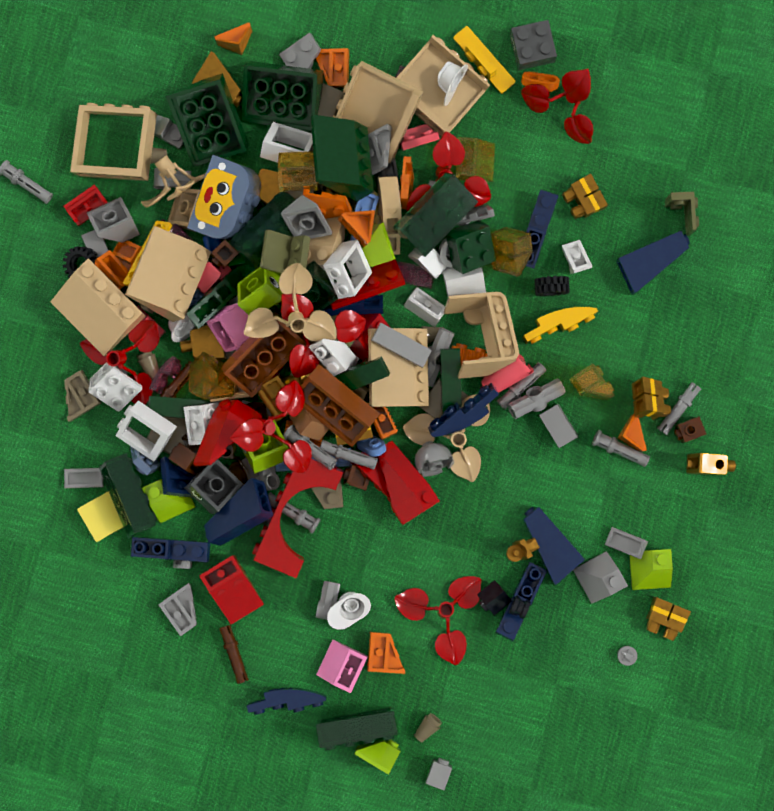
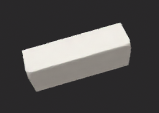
[404,287,445,327]

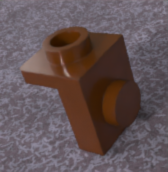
[342,465,369,491]

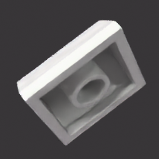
[442,267,486,297]

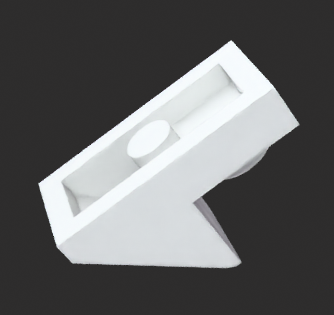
[562,240,592,274]

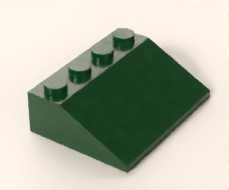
[241,61,324,131]
[166,73,249,167]
[311,114,374,202]

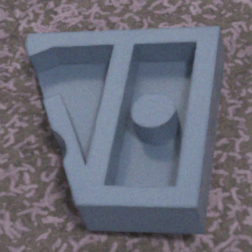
[130,446,161,475]

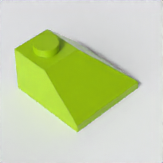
[360,222,396,267]
[142,479,196,523]
[629,549,673,590]
[355,739,401,775]

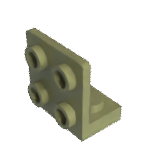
[665,192,699,236]
[260,230,310,274]

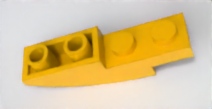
[522,307,598,344]

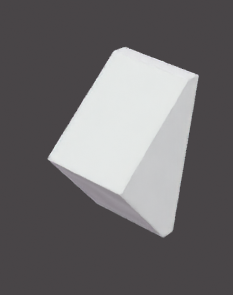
[408,242,447,279]

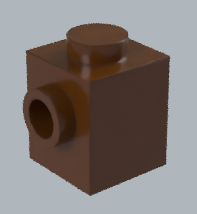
[210,240,239,269]
[674,416,706,443]

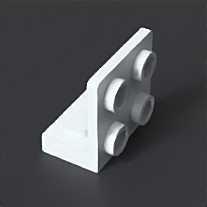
[88,362,143,412]
[184,401,221,445]

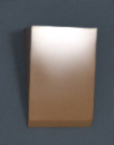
[289,408,329,441]

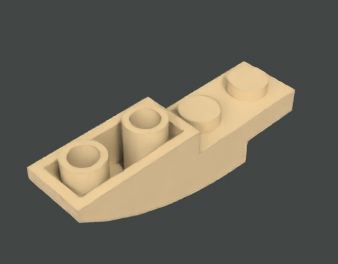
[378,176,402,255]

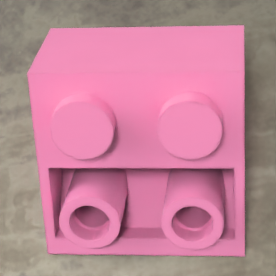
[207,303,249,353]
[316,640,368,693]

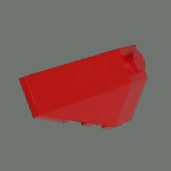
[193,399,262,466]
[377,441,440,525]

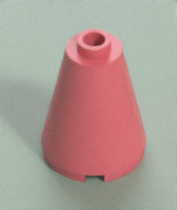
[481,354,534,393]

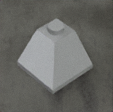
[87,197,140,243]
[573,551,628,604]

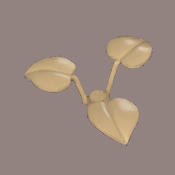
[141,155,206,208]
[244,263,337,341]
[403,394,490,482]

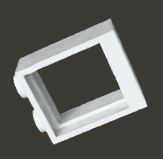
[260,122,314,170]
[323,239,372,299]
[115,400,177,462]

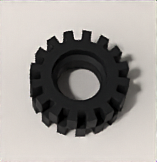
[63,247,98,278]
[534,276,570,296]

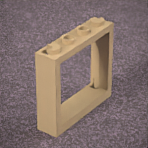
[70,103,157,181]

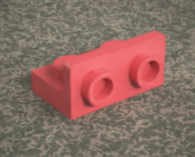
[400,124,440,151]

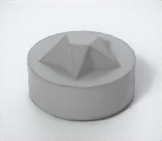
[617,646,637,666]

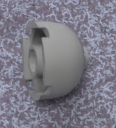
[415,441,454,477]

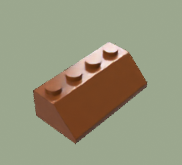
[221,311,306,398]
[301,364,380,447]

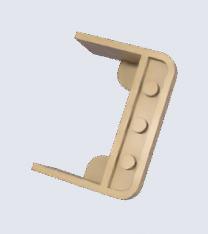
[444,292,519,379]

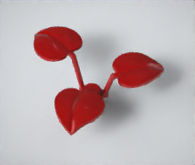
[521,69,594,144]
[406,131,491,216]
[281,293,366,378]
[80,320,159,405]
[229,380,312,473]
[394,576,481,665]

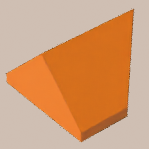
[214,23,252,55]
[338,210,375,247]
[112,240,142,271]
[95,250,129,289]
[618,414,647,452]

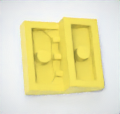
[77,490,132,542]

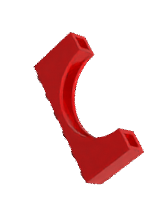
[252,457,343,578]

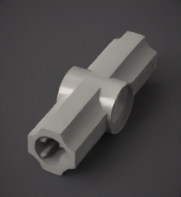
[428,327,455,387]
[507,378,566,419]

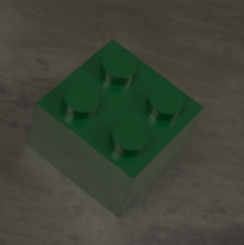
[445,220,496,274]

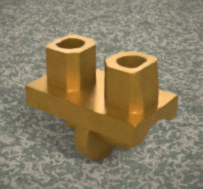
[506,538,540,562]

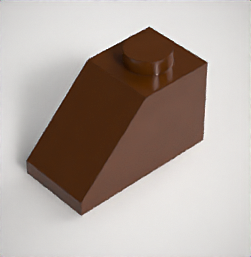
[169,442,204,476]

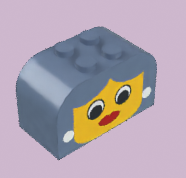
[187,155,261,241]

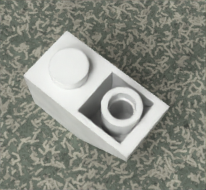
[309,339,356,376]

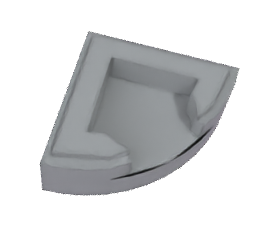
[173,560,192,569]

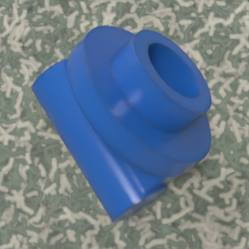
[203,236,222,252]

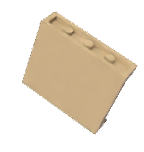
[396,35,490,137]
[333,61,424,163]

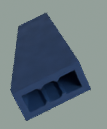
[616,231,690,295]
[204,478,273,546]
[523,506,585,585]

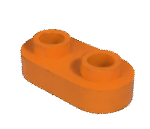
[521,71,560,92]

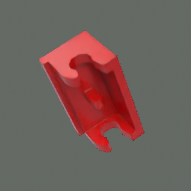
[63,184,108,226]

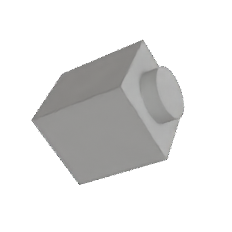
[426,758,452,790]

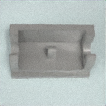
[539,404,578,448]

